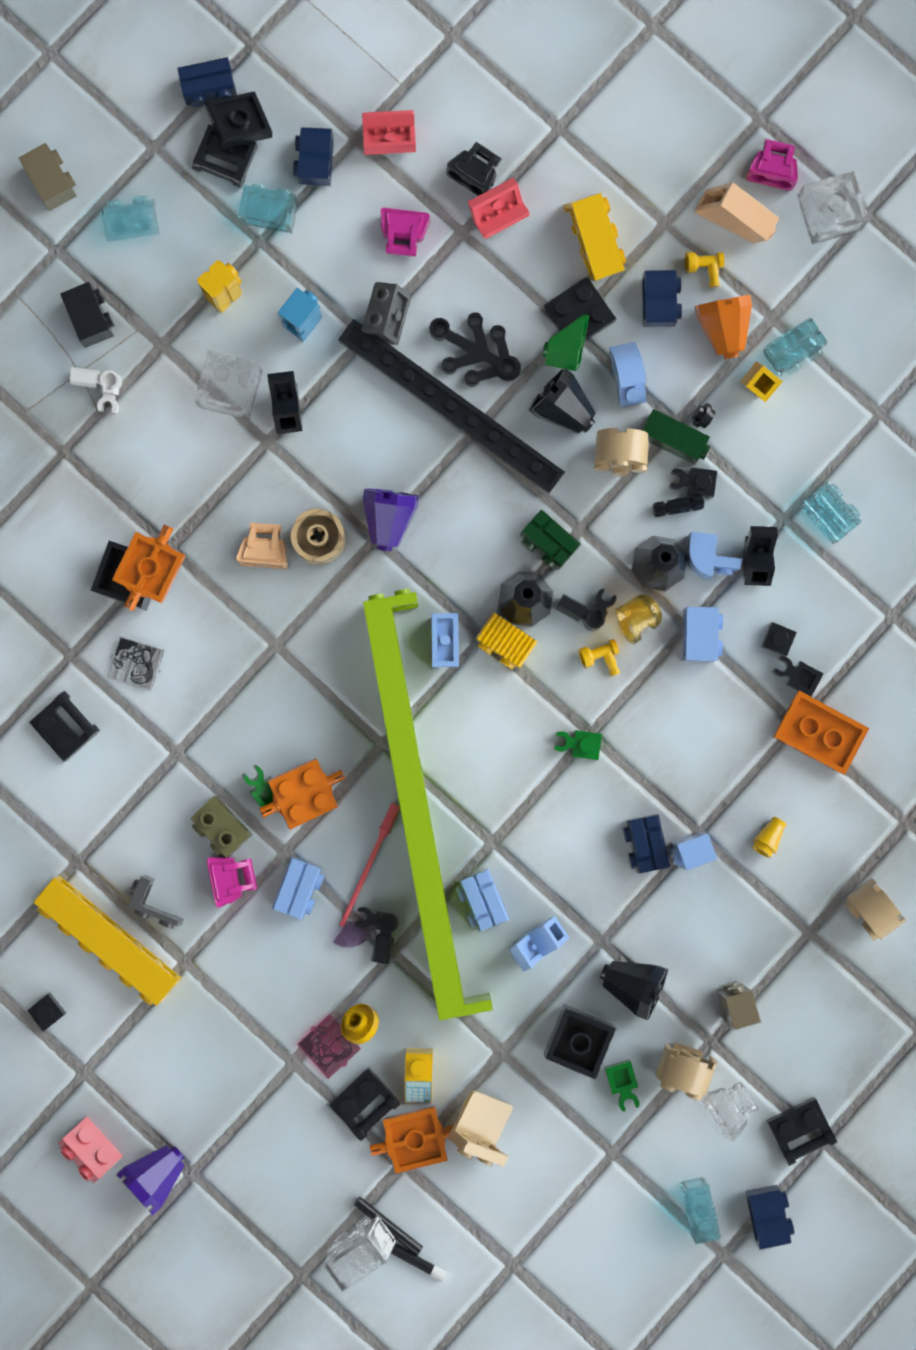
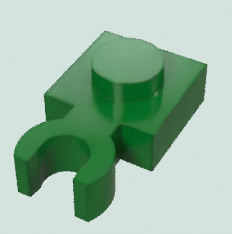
[554,730,602,760]
[242,764,273,807]
[604,1059,640,1112]

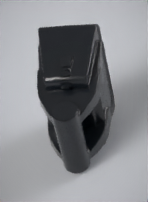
[446,141,502,196]

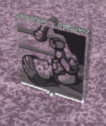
[106,636,164,691]

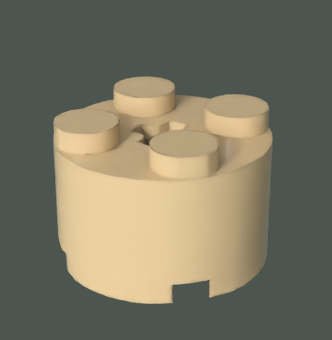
[594,428,649,476]
[290,508,346,565]
[844,878,907,941]
[655,1043,717,1100]

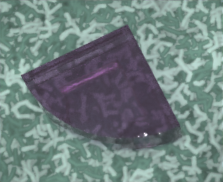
[333,920,370,948]

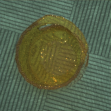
[615,594,662,645]

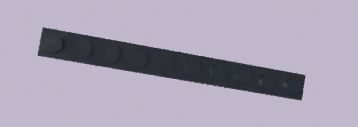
[338,319,565,494]

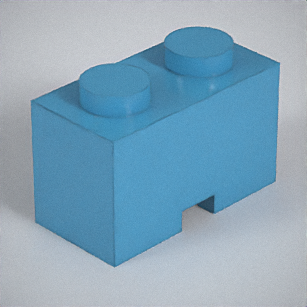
[277,288,322,342]

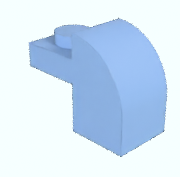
[609,342,647,407]
[686,532,742,580]
[509,916,569,972]

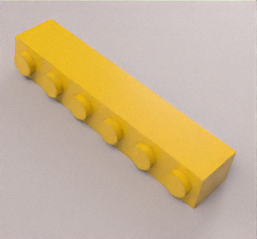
[33,876,182,1006]

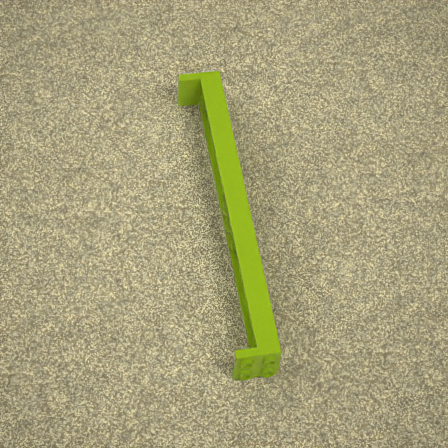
[363,589,493,1021]

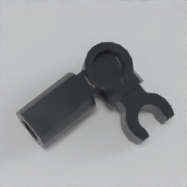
[555,588,617,631]
[355,907,399,964]

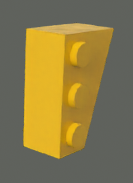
[563,193,626,281]

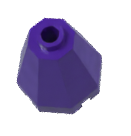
[363,488,419,551]
[116,1145,185,1215]

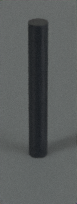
[353,1196,423,1255]

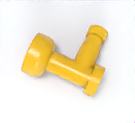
[684,252,725,288]
[578,639,620,676]

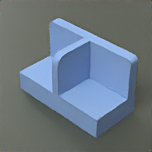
[432,613,459,669]

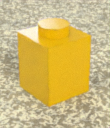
[739,361,783,403]

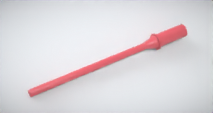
[339,803,400,927]

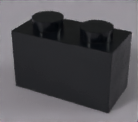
[60,282,115,348]

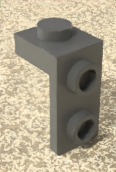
[128,875,184,929]

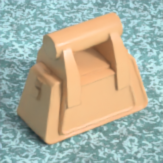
[236,522,288,569]

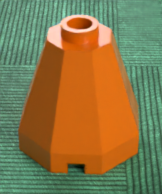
[695,295,752,360]

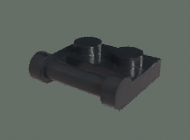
[192,124,258,188]
[29,691,100,762]
[329,1067,401,1141]
[766,1097,838,1166]

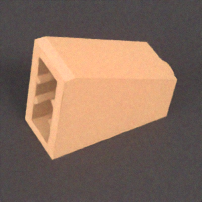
[694,183,779,243]

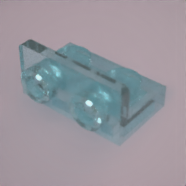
[100,195,159,242]

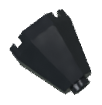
[528,368,595,434]
[631,536,687,592]
[498,571,553,627]
[600,961,669,1020]

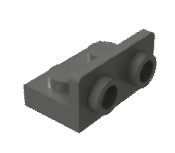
[362,282,412,345]

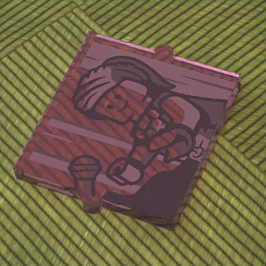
[297,1014,361,1079]

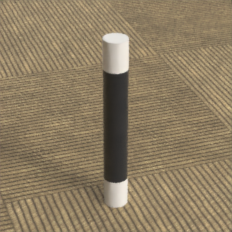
[371,1234,446,1282]

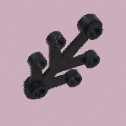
[429,312,521,387]

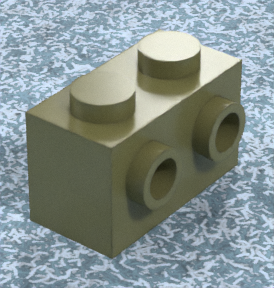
[190,796,253,858]

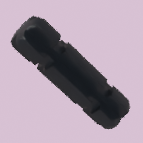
[652,495,704,517]

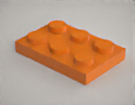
[773,690,869,775]

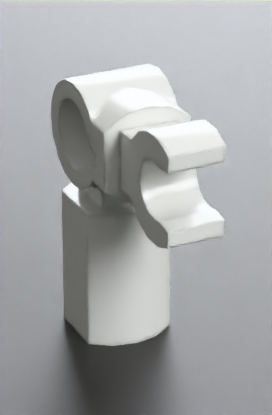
[70,367,122,414]

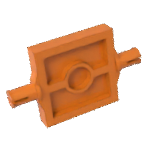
[112,524,186,611]
[259,758,345,830]
[369,1106,453,1174]

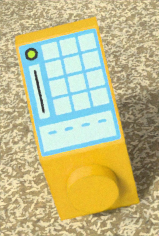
[405,1048,433,1104]

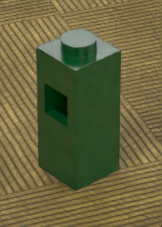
[642,409,711,465]

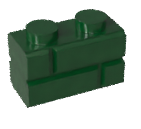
[520,509,581,570]

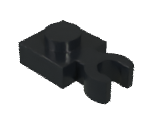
[669,467,717,498]
[772,656,824,697]

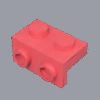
[362,110,416,155]
[467,178,530,239]
[58,1117,123,1183]

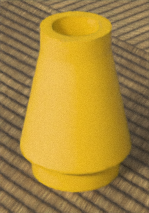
[752,817,787,858]

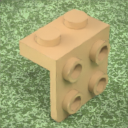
[447,1090,513,1167]

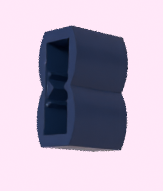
[293,127,334,186]
[642,270,682,327]
[746,1185,795,1250]

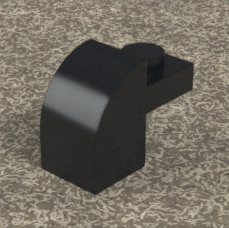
[267,371,303,434]
[743,526,778,586]

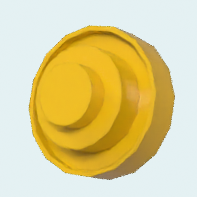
[340,1004,379,1044]

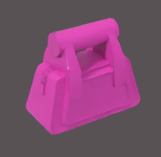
[746,139,798,191]
[380,208,430,257]
[207,856,258,908]

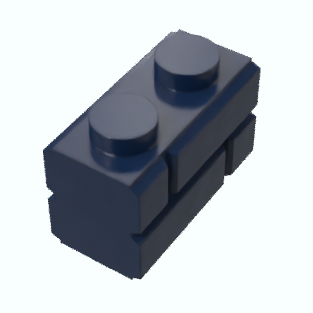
[177,57,237,107]
[622,814,670,874]

